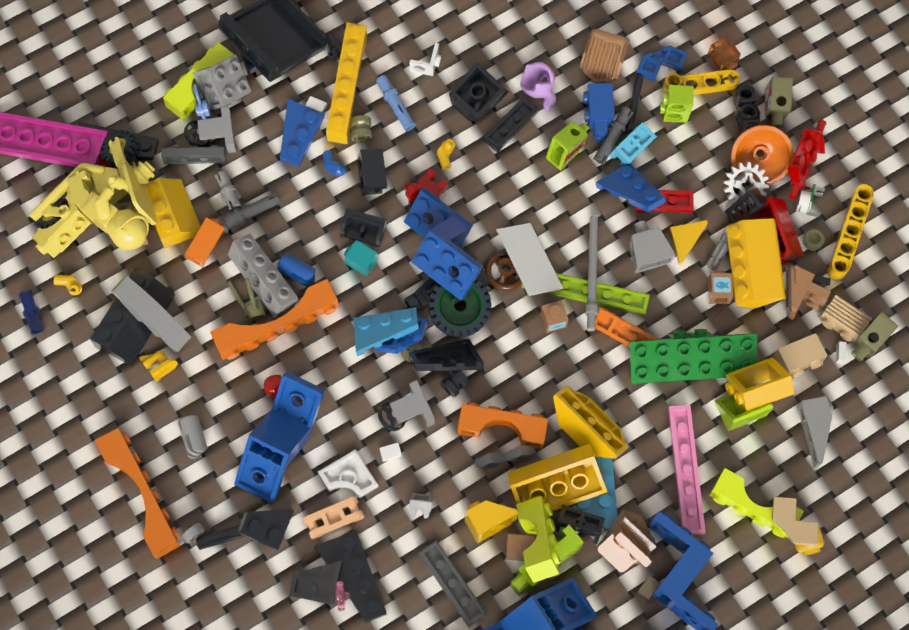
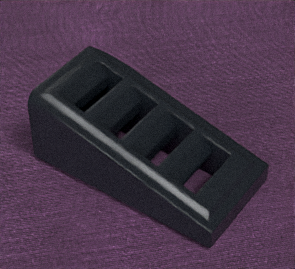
[724,187,768,224]

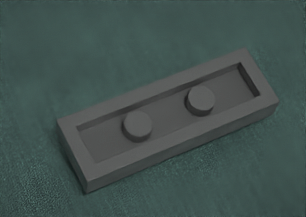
[161,145,226,165]

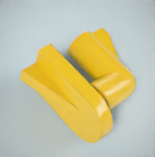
[139,350,177,382]

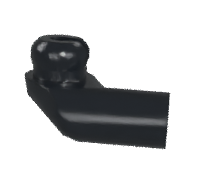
[327,33,342,61]

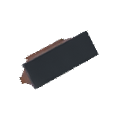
[813,275,831,288]

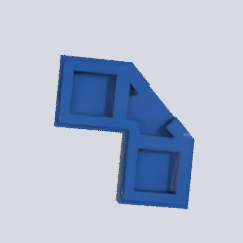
[636,45,688,81]
[376,317,429,354]

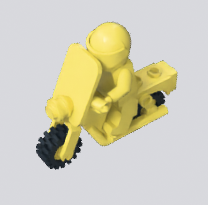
[28,129,157,258]

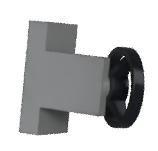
[184,107,236,153]
[378,380,435,431]

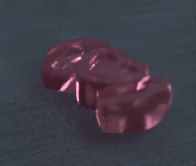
[335,581,351,611]

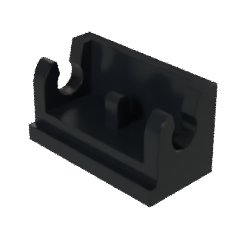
[357,149,387,196]
[340,208,387,248]
[555,505,605,544]

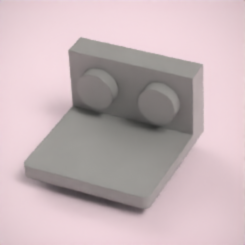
[193,55,251,110]

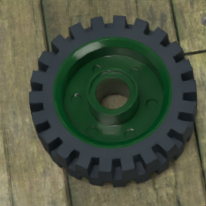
[428,274,492,338]

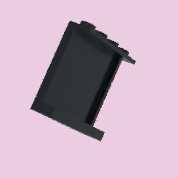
[218,0,328,82]

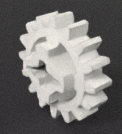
[723,161,769,206]

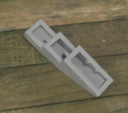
[111,276,191,352]

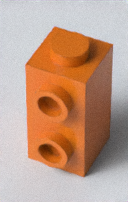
[184,217,225,268]

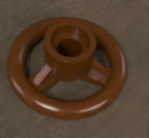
[485,251,522,291]

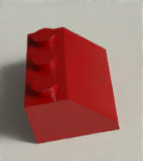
[739,196,804,266]

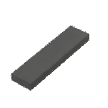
[418,540,487,628]

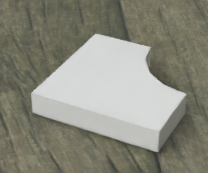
[318,449,378,498]

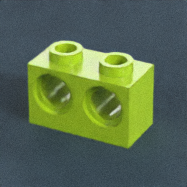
[660,85,694,123]

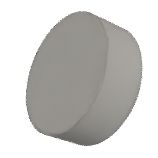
[182,523,205,544]

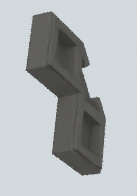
[474,445,536,468]

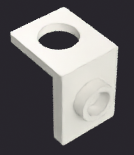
[410,43,441,76]

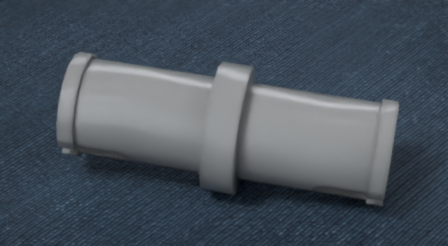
[215,171,242,212]

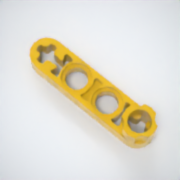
[662,69,740,95]

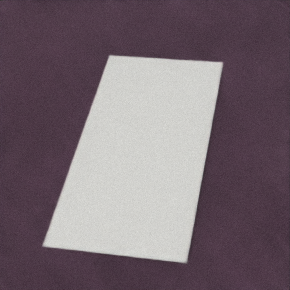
[496,223,563,296]

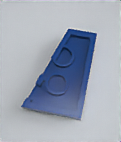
[280,99,325,168]
[595,163,666,213]

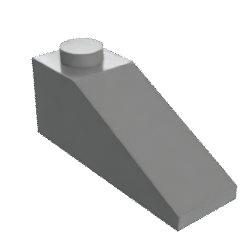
[797,396,833,468]

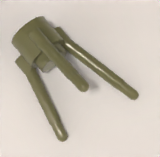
[228,278,268,321]

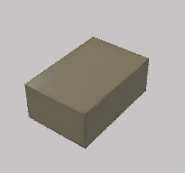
[637,575,660,600]

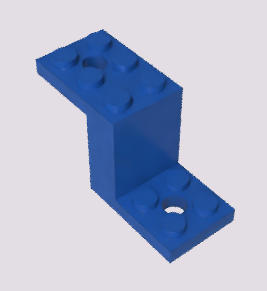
[404,188,483,300]
[234,371,325,504]
[648,511,719,630]
[483,577,597,630]

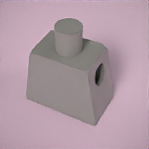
[629,221,675,273]

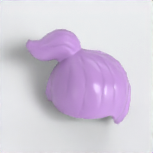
[520,62,556,112]

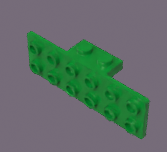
[629,329,757,384]

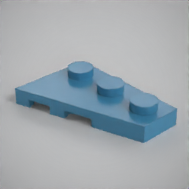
[354,307,419,357]

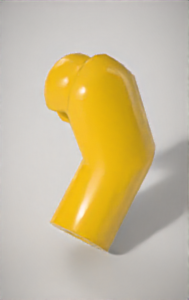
[437,139,455,170]
[54,275,82,295]

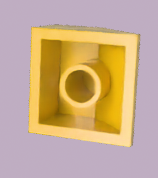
[465,500,518,543]

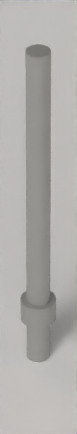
[585,216,598,331]

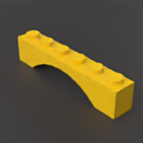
[326,23,367,144]

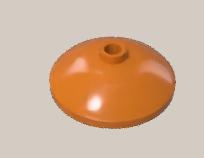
[731,125,794,185]

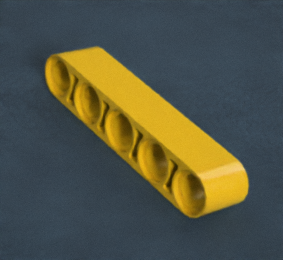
[827,184,874,281]

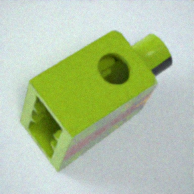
[546,122,590,171]

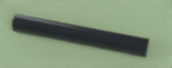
[625,77,643,134]

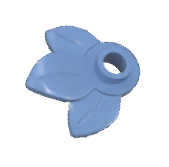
[192,83,211,119]

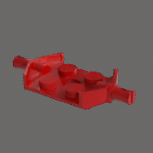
[787,119,827,200]

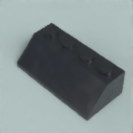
[90,268,175,366]

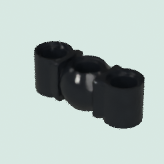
[734,84,760,133]

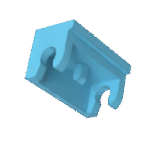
[610,122,657,166]

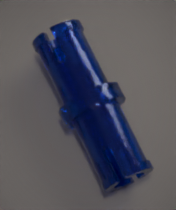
[19,290,44,334]

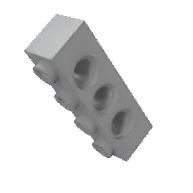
[228,234,298,319]

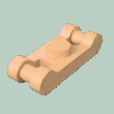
[303,496,365,539]

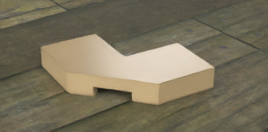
[772,497,818,546]

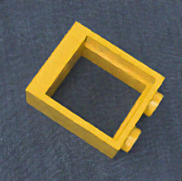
[725,357,795,411]

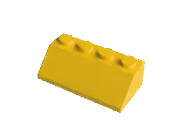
[726,218,786,310]
[507,443,607,511]

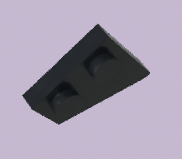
[289,561,343,605]

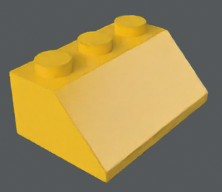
[146,178,201,249]

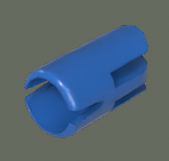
[277,253,315,287]

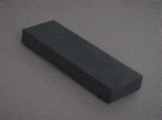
[482,97,538,153]

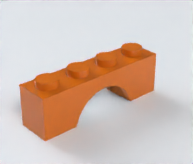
[457,402,548,449]

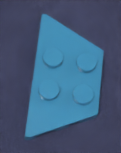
[572,457,618,530]

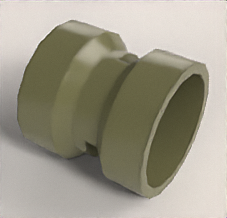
[351,115,372,143]

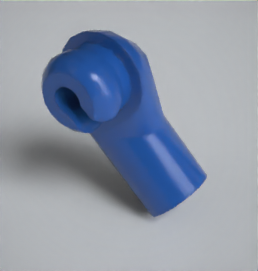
[323,150,346,176]

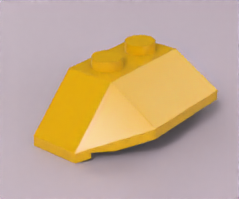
[553,386,629,459]

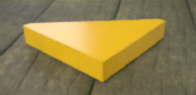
[669,220,708,265]

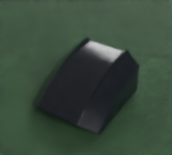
[449,62,509,121]

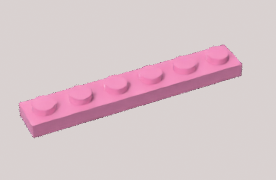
[668,405,706,535]

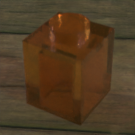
[708,36,741,71]

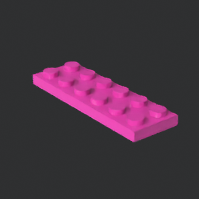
[0,112,109,167]

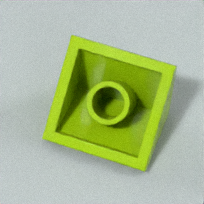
[715,386,773,431]

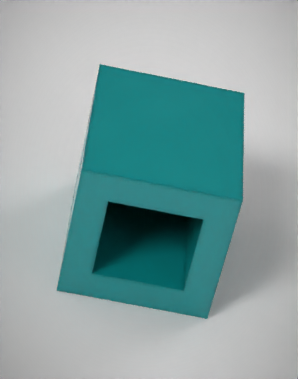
[344,240,378,277]

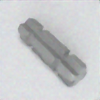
[706,232,729,271]

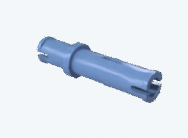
[376,75,416,132]

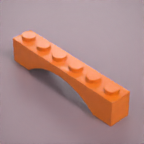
[210,279,339,360]
[94,428,181,559]

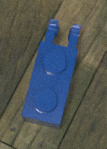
[583,83,615,143]

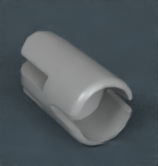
[178,415,208,459]

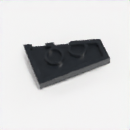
[409,339,484,371]

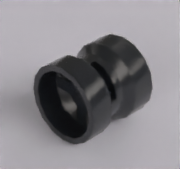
[440,370,470,398]

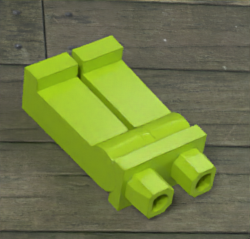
[510,525,584,596]

